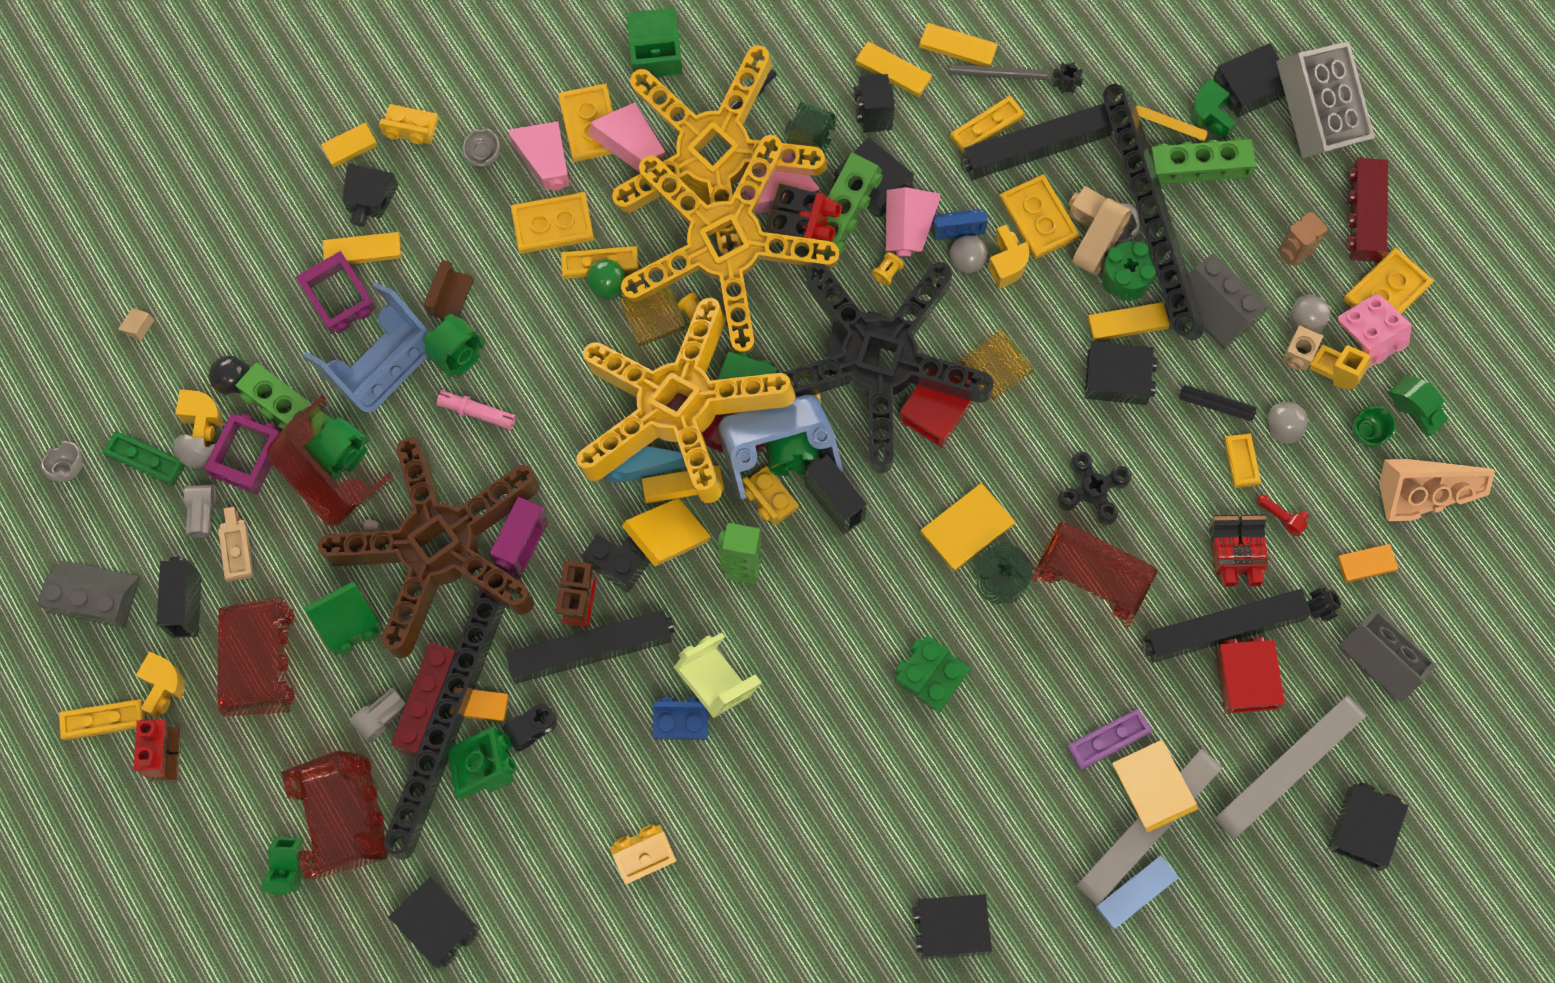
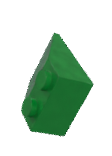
[304,581,383,656]

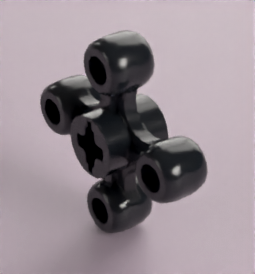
[1057,452,1132,525]

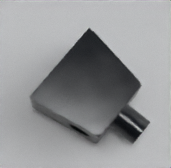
[343,163,398,227]

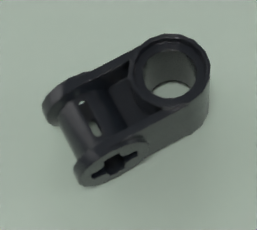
[502,704,557,752]

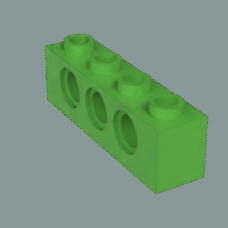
[1150,138,1256,185]
[813,152,883,258]
[236,362,329,448]
[718,523,761,585]

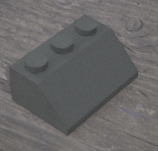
[1178,253,1268,350]
[37,561,140,628]
[1339,608,1437,703]

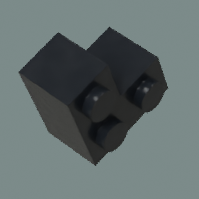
[854,74,895,133]
[582,534,650,593]

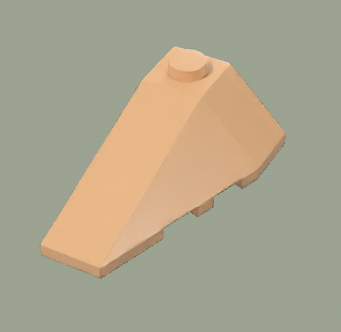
[1379,459,1495,521]

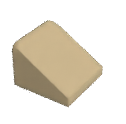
[118,308,155,341]

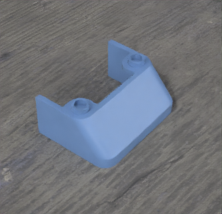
[303,282,429,412]
[718,394,843,499]

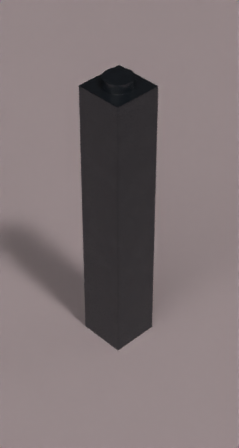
[961,103,1113,181]
[1142,589,1311,663]
[505,610,675,684]

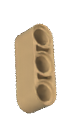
[1072,198,1132,276]

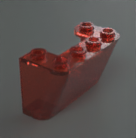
[217,597,295,717]
[281,750,389,880]

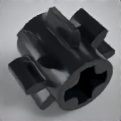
[1053,62,1083,94]
[1307,587,1341,621]

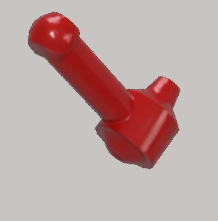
[1257,494,1309,536]

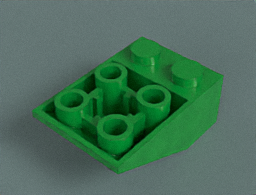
[626,8,683,77]

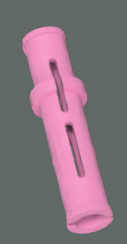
[437,390,516,431]

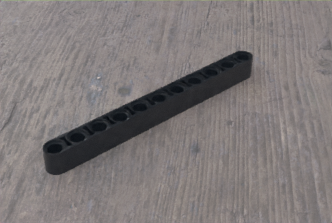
[1103,83,1204,340]
[384,581,505,860]

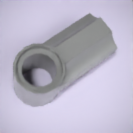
[184,485,217,538]
[350,688,406,743]

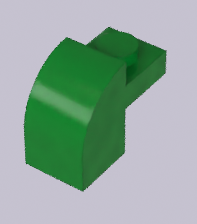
[1191,79,1236,140]
[1388,375,1448,436]
[262,837,303,896]

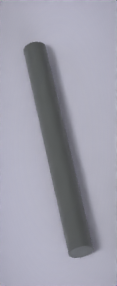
[949,64,1048,80]

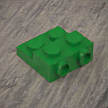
[894,635,971,714]
[448,727,516,800]

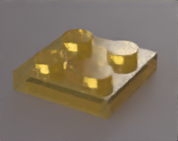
[619,286,686,347]
[960,330,1034,401]

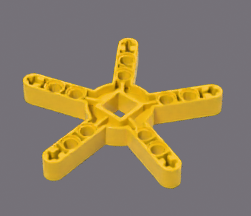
[612,45,827,255]
[621,135,839,354]
[577,298,796,503]

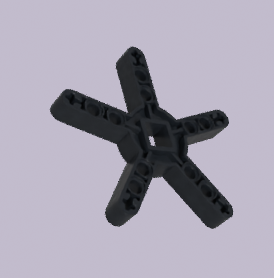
[782,262,994,473]

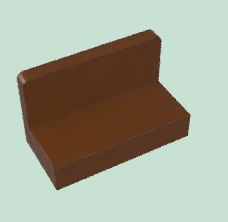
[424,260,474,319]

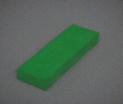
[103,431,185,487]

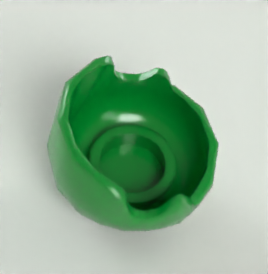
[586,258,627,300]
[1351,406,1396,447]

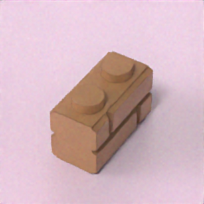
[1279,212,1328,267]

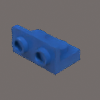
[932,209,988,240]
[653,697,709,740]

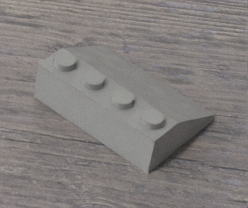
[1276,41,1375,158]

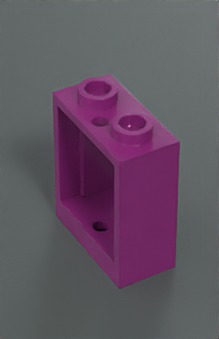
[296,251,375,334]
[204,413,285,495]
[490,497,548,579]

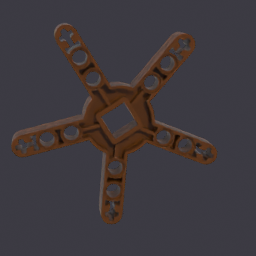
[318,437,540,658]

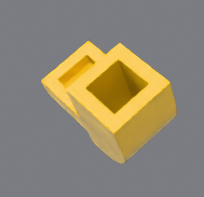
[988,225,1029,289]
[1310,345,1371,389]
[175,390,224,447]
[136,651,185,719]

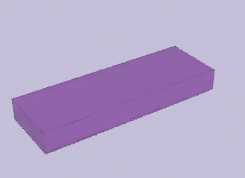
[1067,708,1153,771]

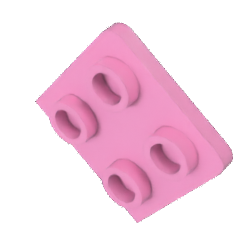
[1338,294,1412,368]

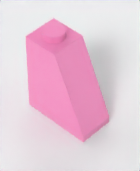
[588,103,665,173]
[508,121,570,191]
[741,154,820,214]
[886,187,940,258]

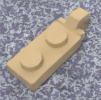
[218,507,254,582]

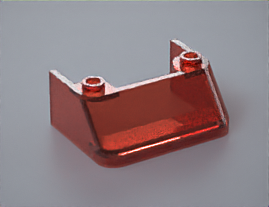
[267,395,393,527]
[1031,522,1158,628]

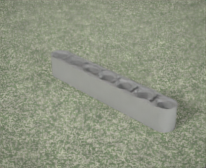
[1214,695,1368,840]
[1076,748,1223,905]

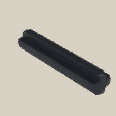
[1179,385,1257,421]

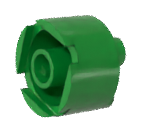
[1101,242,1156,301]
[423,314,485,377]
[305,417,369,479]
[766,432,821,476]

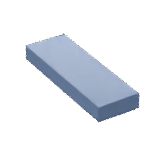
[1095,856,1179,930]

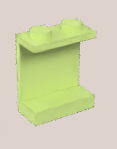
[674,633,762,718]

